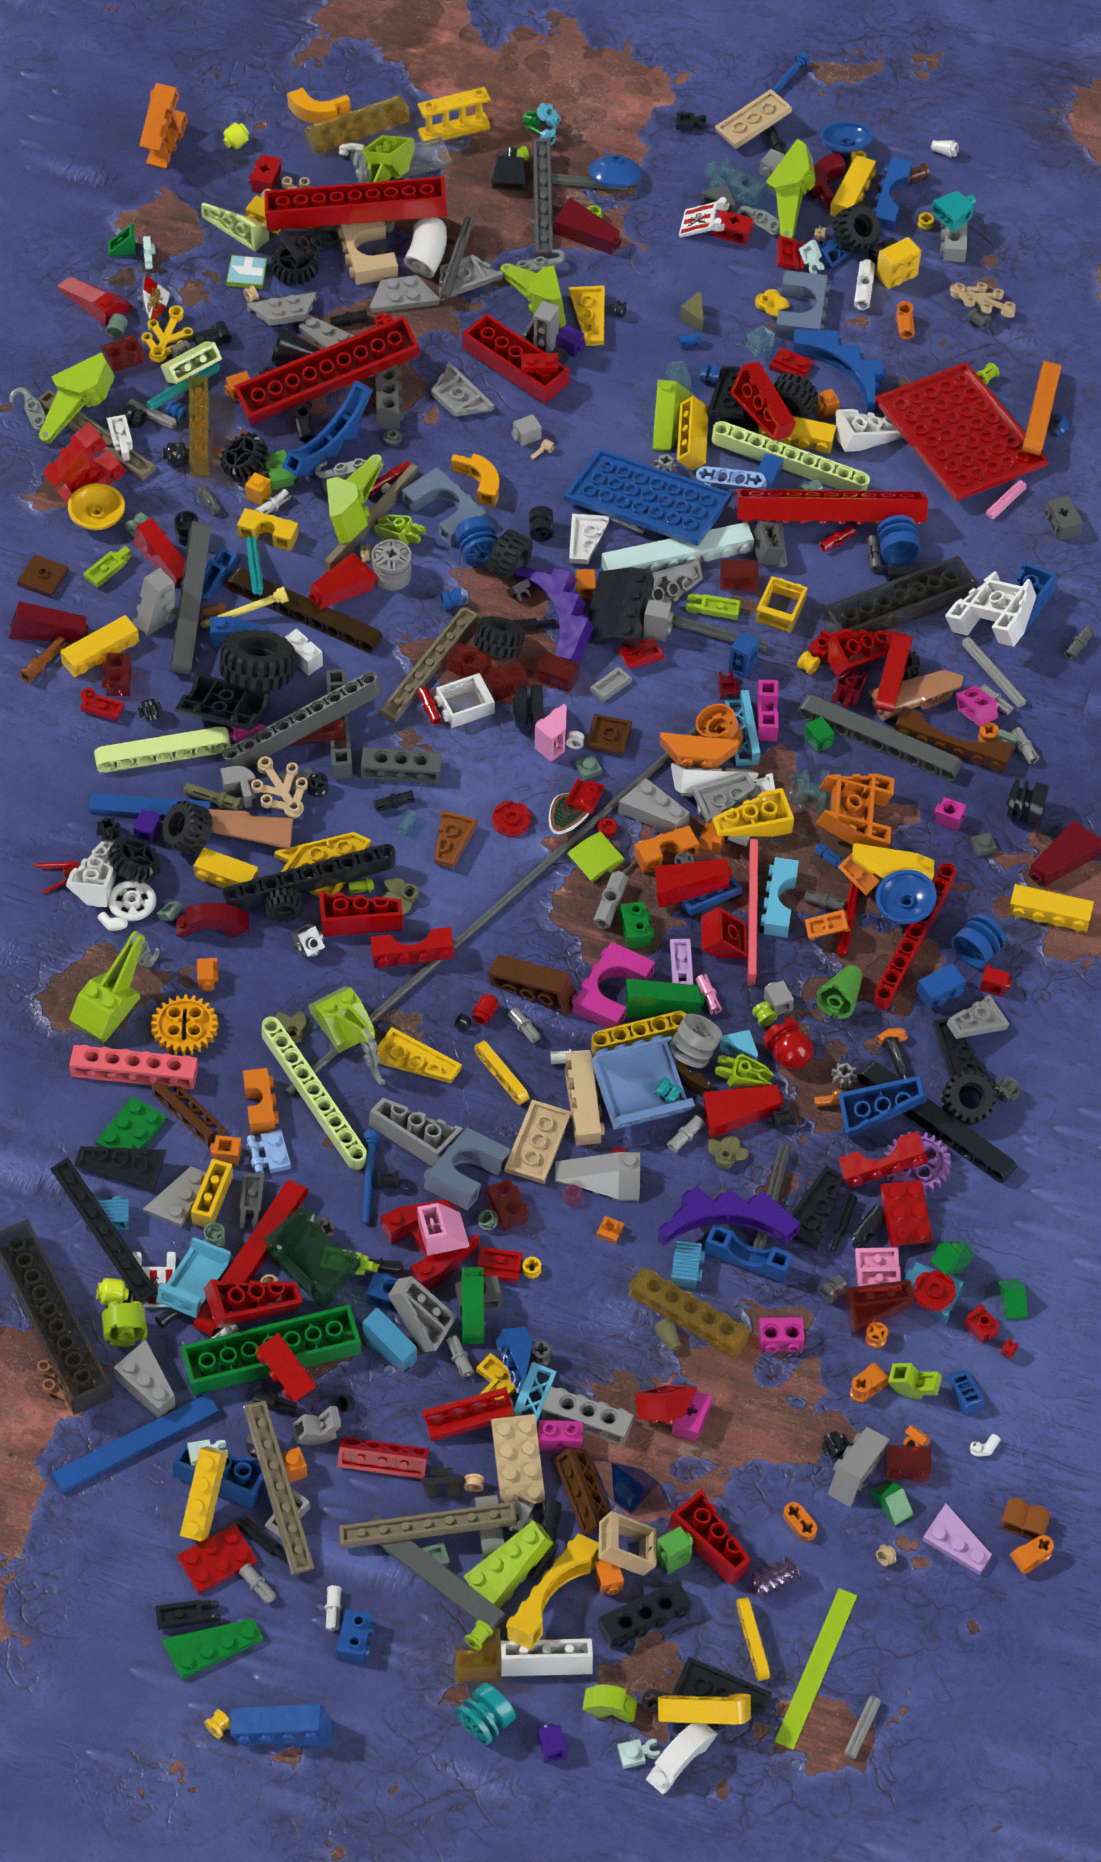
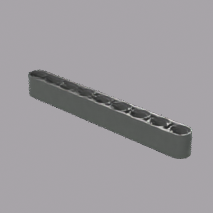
[169,521,211,675]
[223,672,383,768]
[797,695,963,781]

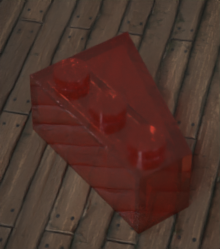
[844,1280,914,1336]

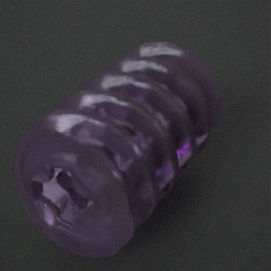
[752,1556,802,1600]

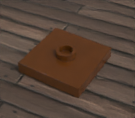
[17,554,69,598]
[586,714,633,756]

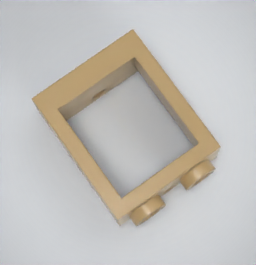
[599,1511,657,1576]

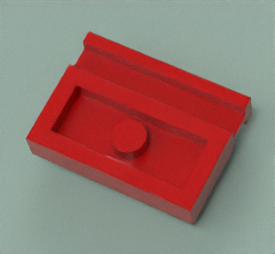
[777,235,804,272]
[769,347,814,377]
[618,637,664,670]
[565,777,605,814]
[477,1246,523,1284]

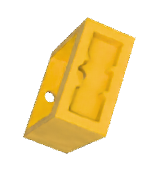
[755,576,808,633]

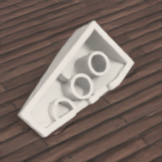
[836,409,903,452]
[671,763,758,797]
[66,839,117,907]

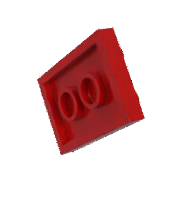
[880,1180,933,1248]
[176,1524,257,1595]

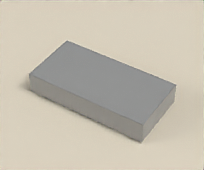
[590,666,632,702]

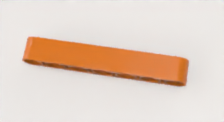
[1022,360,1062,456]

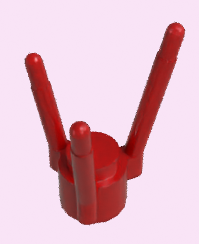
[34,860,80,894]

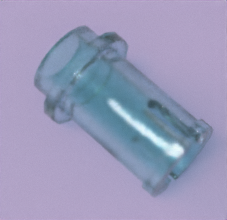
[396,809,418,836]

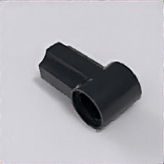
[193,321,232,346]
[295,404,315,444]

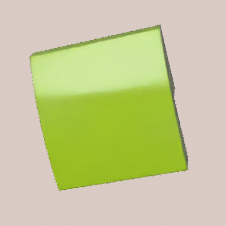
[567,831,625,883]

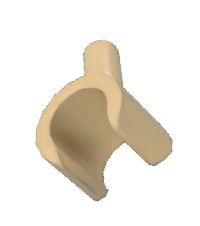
[530,439,554,460]

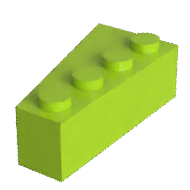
[463,1521,554,1610]

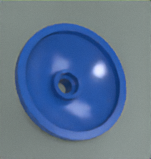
[820,121,873,153]
[589,154,642,187]
[876,870,937,924]

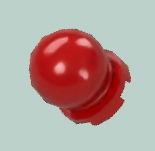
[762,1017,813,1071]

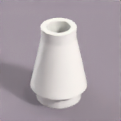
[931,140,959,158]

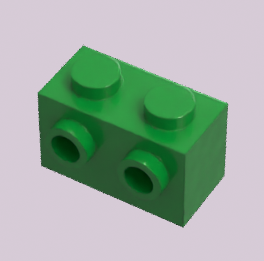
[620,902,654,949]
[930,1240,975,1275]

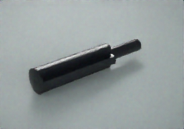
[512,618,556,630]
[884,1037,910,1079]
[830,1193,858,1252]
[237,1516,289,1565]

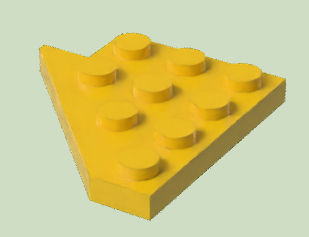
[274,832,371,897]

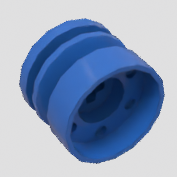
[877,515,921,565]
[455,516,498,567]
[951,914,1006,968]

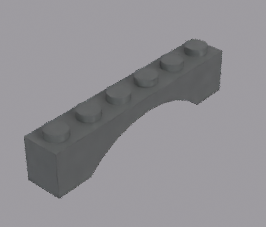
[326,669,352,779]

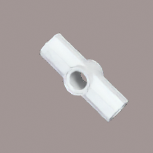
[854,259,875,311]

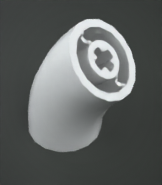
[404,217,447,278]

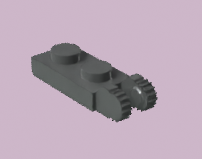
[239,1173,265,1229]

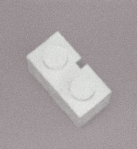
[285,629,323,676]

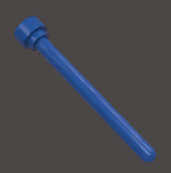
[772,51,810,94]
[362,1130,380,1225]

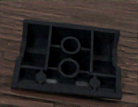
[588,567,655,649]
[175,673,270,731]

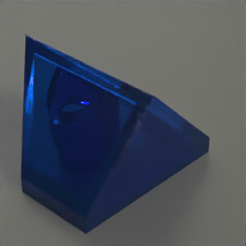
[611,1462,659,1515]

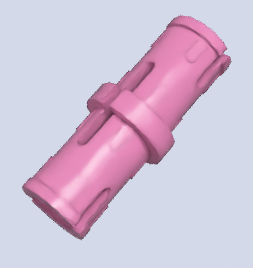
[695,974,722,1015]

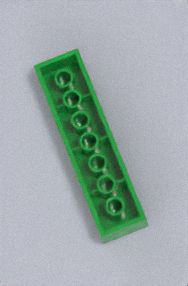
[181,1305,361,1396]

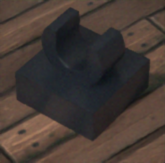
[506,579,531,603]

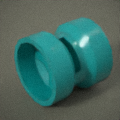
[653,1076,682,1104]

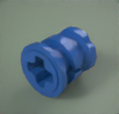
[165,400,190,424]

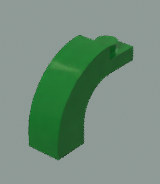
[462,1267,484,1344]

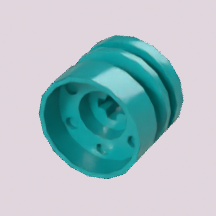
[455,1683,516,1745]

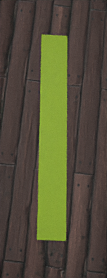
[774,1588,858,1750]

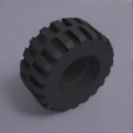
[219,629,295,692]

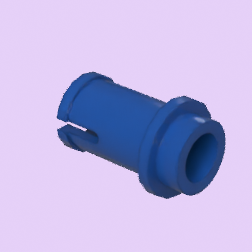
[678,331,702,348]

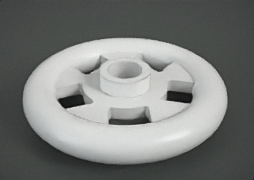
[108,880,156,921]

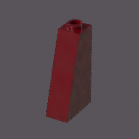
[554,198,622,255]
[9,601,89,642]
[1028,820,1101,887]

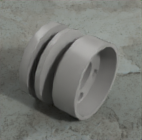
[371,539,412,591]
[669,1014,723,1068]

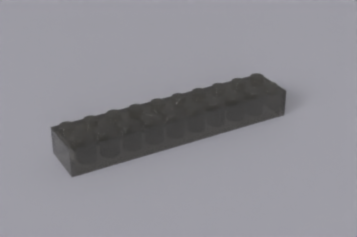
[0,1219,114,1415]

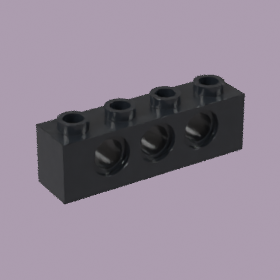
[598,1580,691,1649]

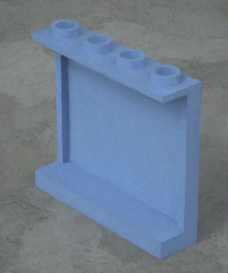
[590,1035,695,1130]

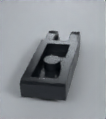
[155,1600,221,1630]

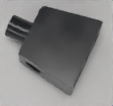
[491,147,526,191]

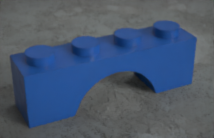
[872,157,912,231]
[705,1224,793,1283]

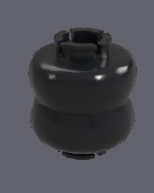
[163,442,190,466]

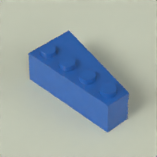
[1016,561,1057,640]
[838,1076,927,1139]
[173,1445,266,1509]
[230,1704,333,1747]

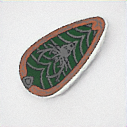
[548,793,590,834]

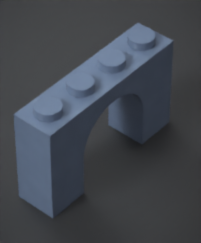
[775,270,830,338]
[402,467,486,547]
[423,1127,511,1211]

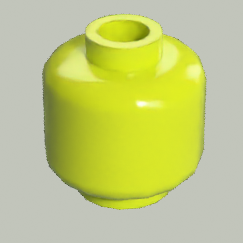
[223,123,250,149]
[96,1278,129,1306]

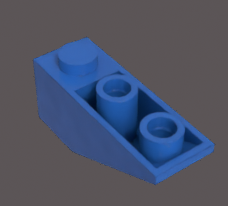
[496,1327,533,1393]

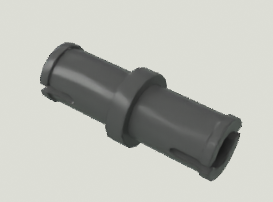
[1064,625,1095,661]
[804,889,846,911]

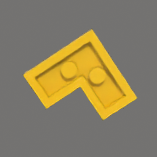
[476,1353,516,1400]

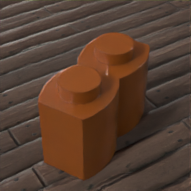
[999,1498,1051,1540]

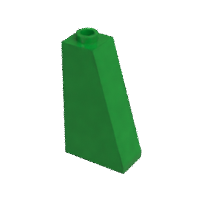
[625,979,704,1018]

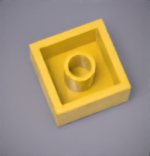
[876,237,921,289]

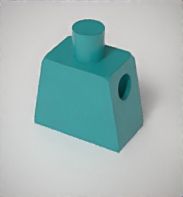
[931,191,976,233]

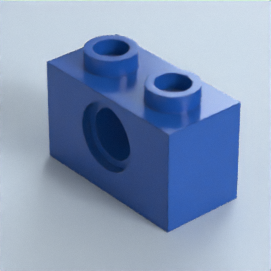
[729,631,759,678]
[366,1272,399,1314]

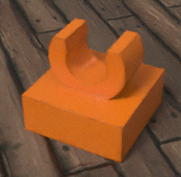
[596,1216,625,1244]
[903,1425,932,1452]

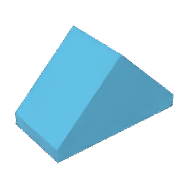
[719,1030,758,1061]

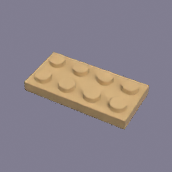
[715,89,792,149]
[504,1100,572,1184]
[491,1414,545,1504]

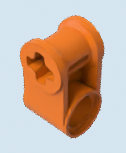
[850,1362,889,1403]
[1010,1535,1054,1574]

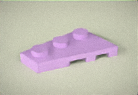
[922,1504,992,1575]

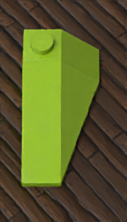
[652,380,694,452]

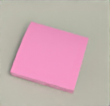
[855,1247,901,1289]

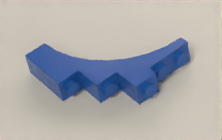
[793,329,886,414]
[282,381,373,476]

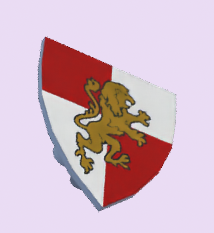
[137,275,170,320]

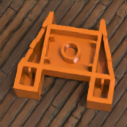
[139,83,188,169]
[816,774,894,848]

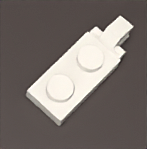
[107,415,133,461]

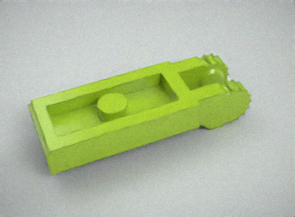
[685,594,741,620]

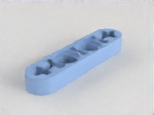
[696,466,767,489]

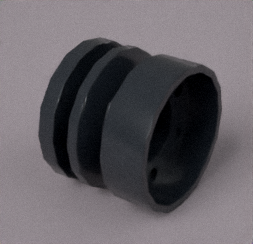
[1006,777,1049,825]

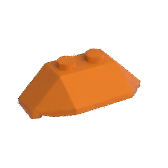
[659,732,739,769]

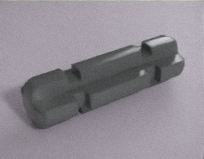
[197,485,222,516]

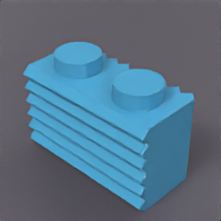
[85,1196,130,1231]
[670,1240,705,1289]

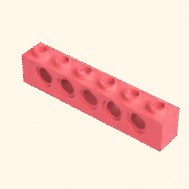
[69,1045,198,1090]

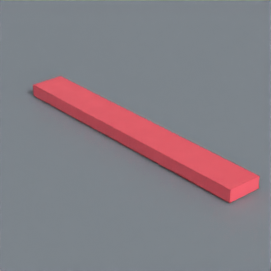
[747,839,758,985]

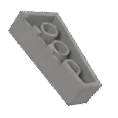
[369,1098,463,1167]

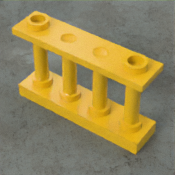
[418,87,490,146]

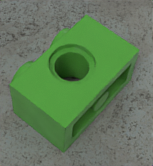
[656,1526,693,1575]

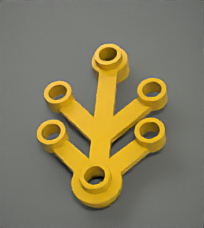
[141,306,193,363]

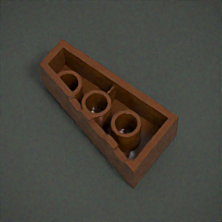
[487,954,576,1017]

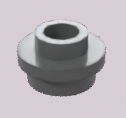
[383,429,402,447]

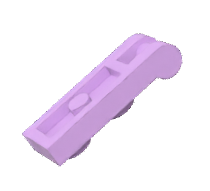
[670,939,693,985]

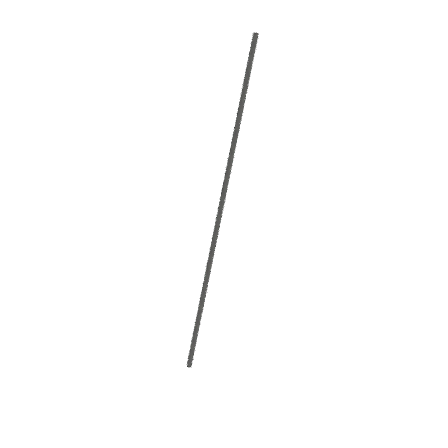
[285,726,699,1096]

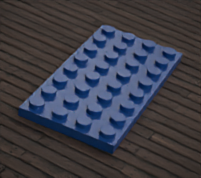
[564,449,732,546]

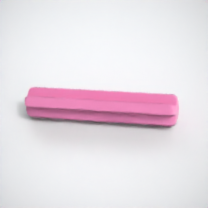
[986,480,1026,519]

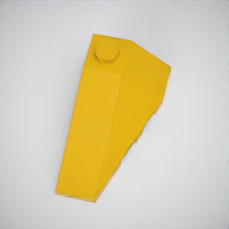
[712,788,794,837]
[852,843,934,881]

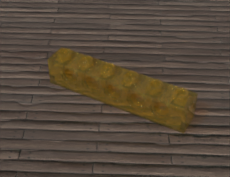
[305,95,410,154]
[189,376,209,477]
[628,1266,752,1360]

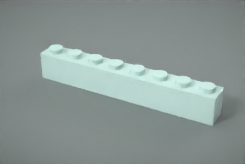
[601,523,754,573]

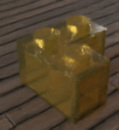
[455,1628,501,1682]

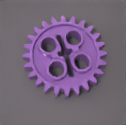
[884,1131,951,1195]

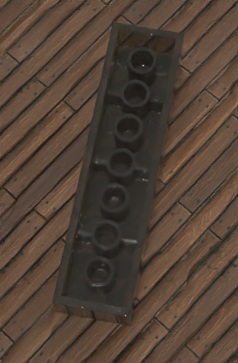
[822,555,977,633]

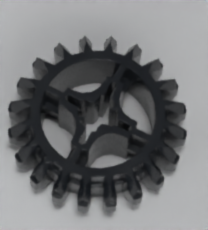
[271,245,320,286]
[219,432,269,481]
[107,836,162,884]

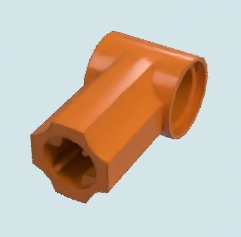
[895,301,915,340]

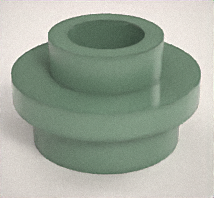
[478,1210,499,1231]

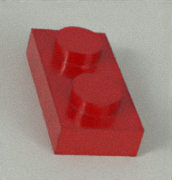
[521,353,559,373]

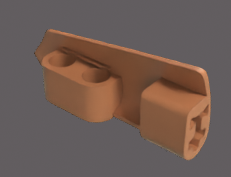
[868,670,963,721]
[208,809,293,849]

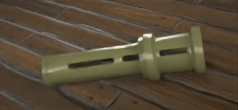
[183,782,244,811]

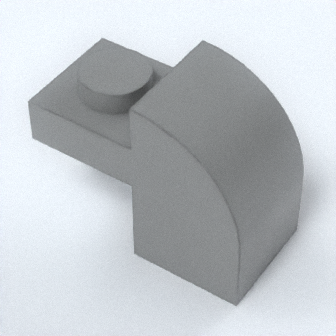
[220,766,256,808]
[293,1406,341,1445]

